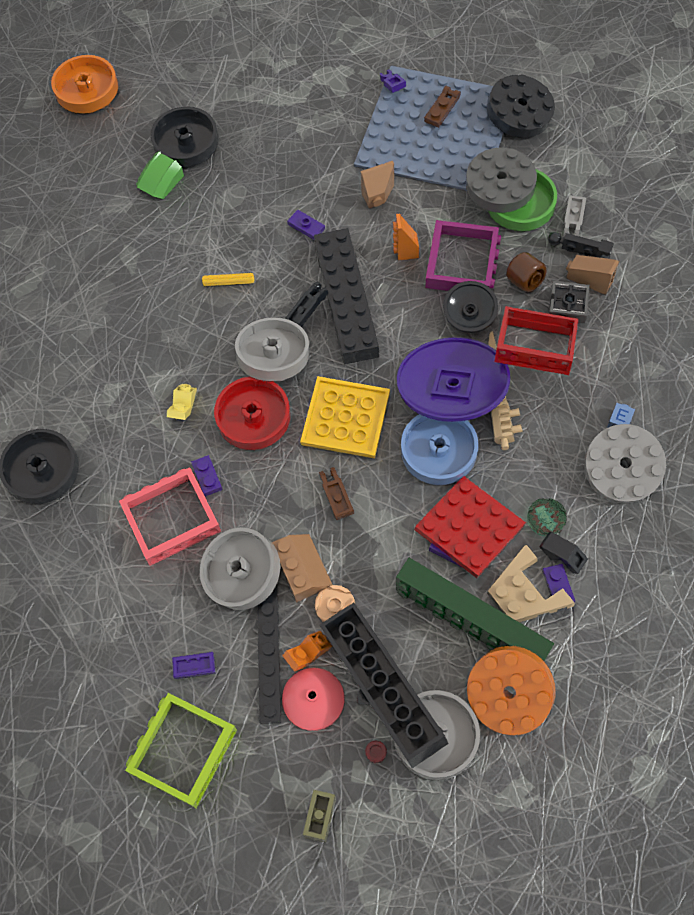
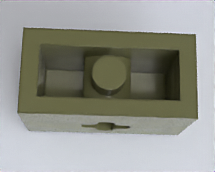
[303,789,336,843]

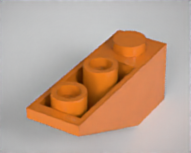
[393,214,419,260]

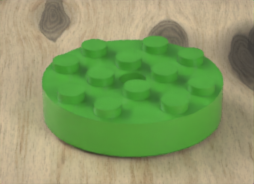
[488,169,557,232]

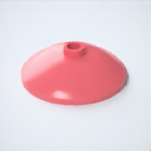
[282,668,345,731]

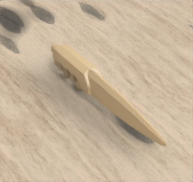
[488,331,523,450]

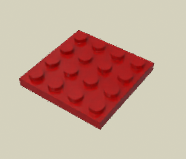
[414,476,526,579]

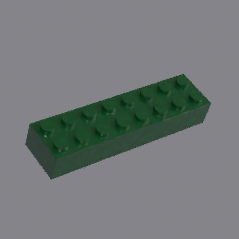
[396,557,555,662]

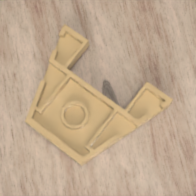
[488,545,574,622]

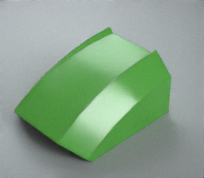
[136,152,184,199]

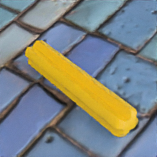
[202,273,254,286]

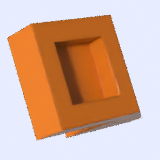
[282,631,332,672]

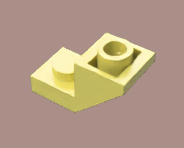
[167,384,197,420]

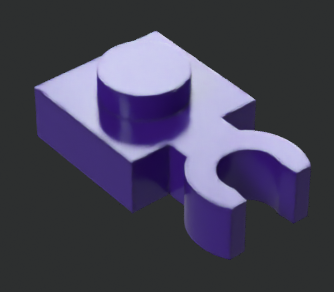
[380,69,406,93]

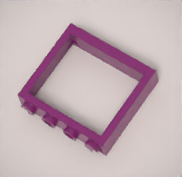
[425,220,501,291]

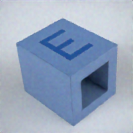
[607,403,635,428]

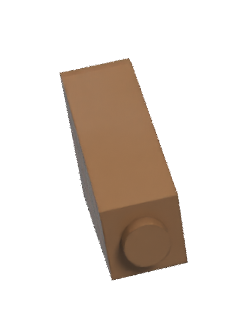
[566,255,619,295]

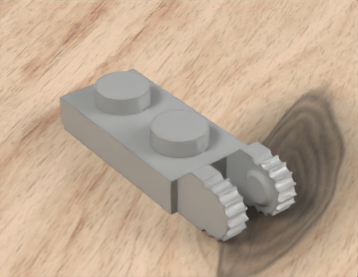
[563,195,586,237]

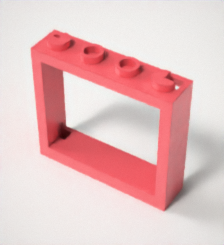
[119,467,221,566]

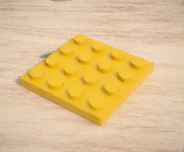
[300,376,390,459]

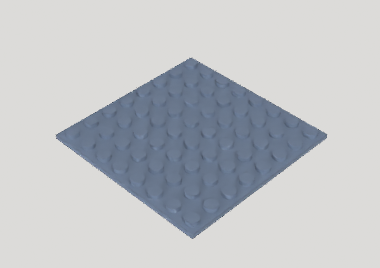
[354,66,504,191]

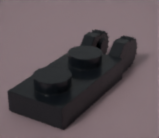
[285,281,329,327]

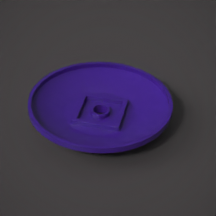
[397,337,510,422]

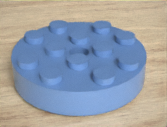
[401,414,478,485]

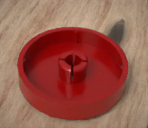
[214,377,291,450]

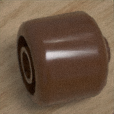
[506,252,547,292]

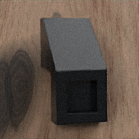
[539,532,588,574]

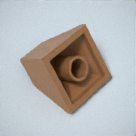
[361,161,394,208]

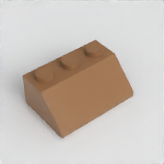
[272,534,333,603]

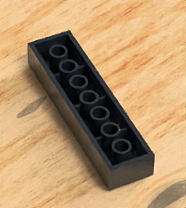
[314,228,379,365]
[320,602,449,768]

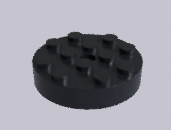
[487,74,555,138]
[151,106,219,168]
[0,429,79,504]

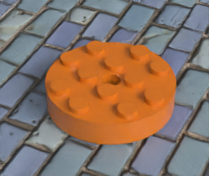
[51,55,118,113]
[467,646,556,735]

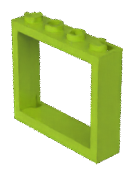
[125,693,237,809]

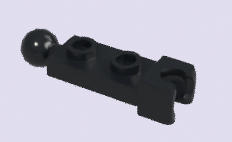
[548,232,614,259]

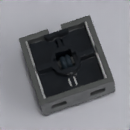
[549,281,590,323]

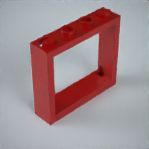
[494,306,578,375]

